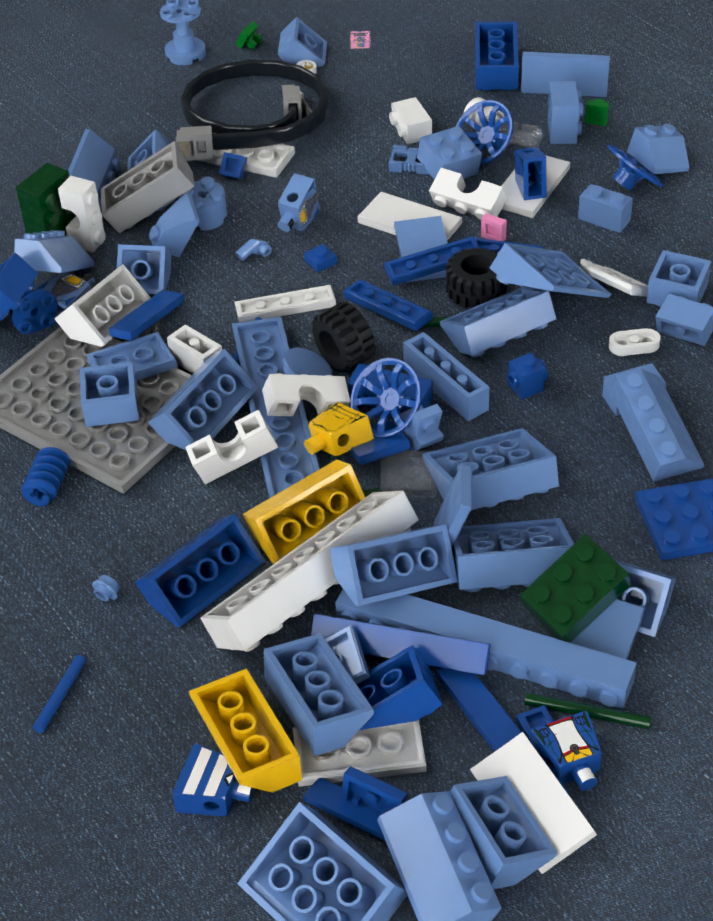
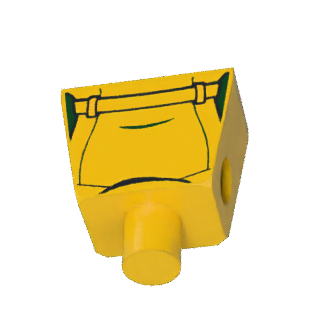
[304,402,374,456]

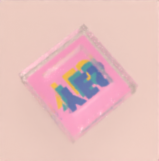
[350,31,370,49]

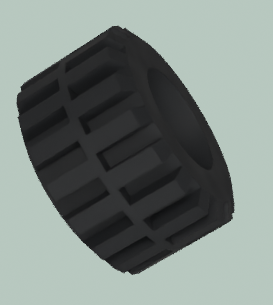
[446,247,507,308]
[312,302,376,373]

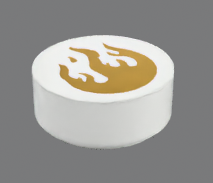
[296,60,317,74]

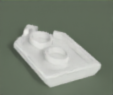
[580,259,648,297]

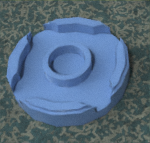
[282,347,332,376]

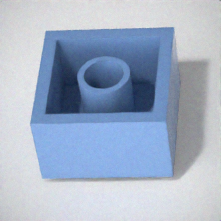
[547,81,583,144]
[417,126,482,180]
[646,250,711,306]
[80,361,139,427]

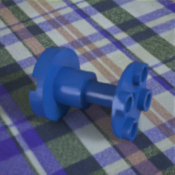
[11,280,57,334]

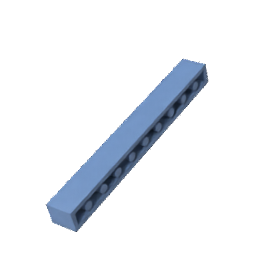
[335,589,637,710]

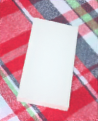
[197,144,295,178]
[502,156,570,218]
[358,192,462,241]
[293,720,427,787]
[470,732,597,874]

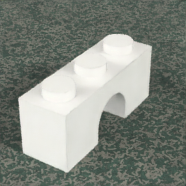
[429,168,507,220]
[58,176,106,252]
[262,373,351,416]
[186,410,278,484]

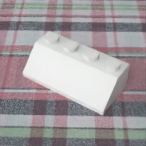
[55,264,150,347]

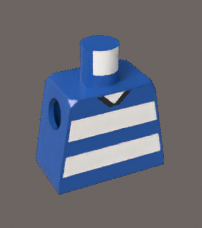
[172,743,255,816]

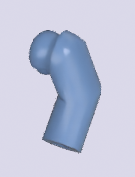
[235,239,272,261]

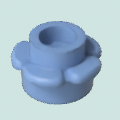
[92,575,120,601]

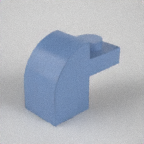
[396,404,444,451]

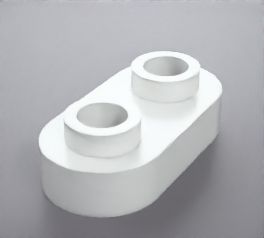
[609,328,660,356]

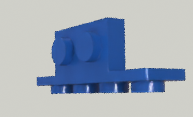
[303,766,408,841]

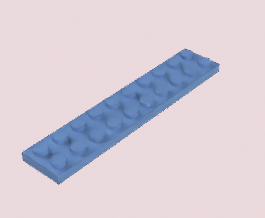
[232,316,319,498]

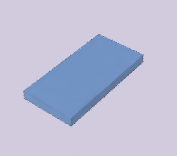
[521,51,610,97]

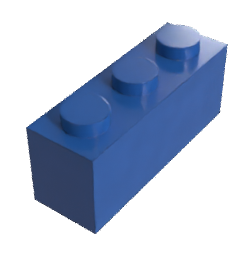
[347,363,433,410]

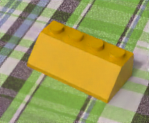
[242,460,365,564]
[189,668,302,793]

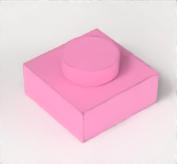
[481,213,507,241]

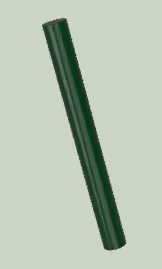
[524,692,651,729]

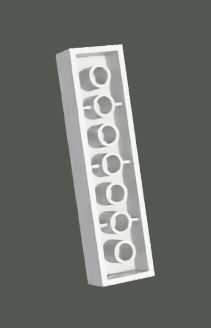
[200,491,419,652]

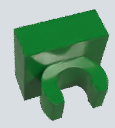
[235,21,263,50]
[585,98,610,126]

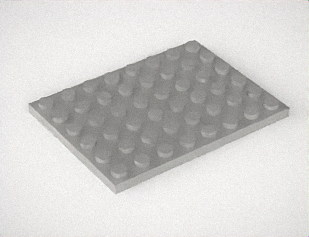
[0,326,192,494]

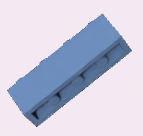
[403,332,489,421]

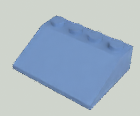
[490,243,611,298]
[422,428,559,513]
[452,518,574,592]
[237,802,407,921]

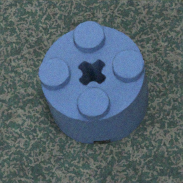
[179,177,228,231]

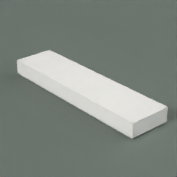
[235,285,336,323]

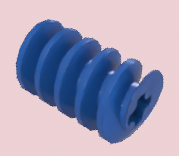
[21,447,71,507]

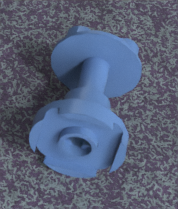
[159,0,206,65]

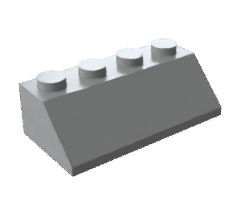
[101,141,194,234]

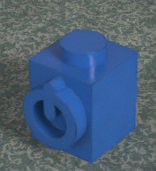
[507,353,549,400]

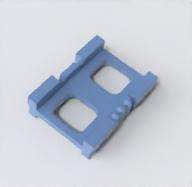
[389,145,430,175]

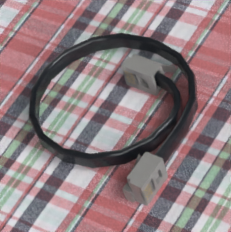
[176,59,328,161]

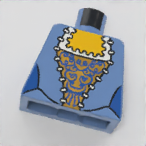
[278,173,321,232]
[34,272,96,317]

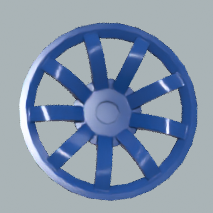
[456,100,513,165]
[607,143,664,191]
[351,358,422,438]

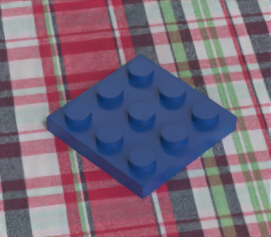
[635,478,713,561]

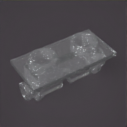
[499,122,544,148]

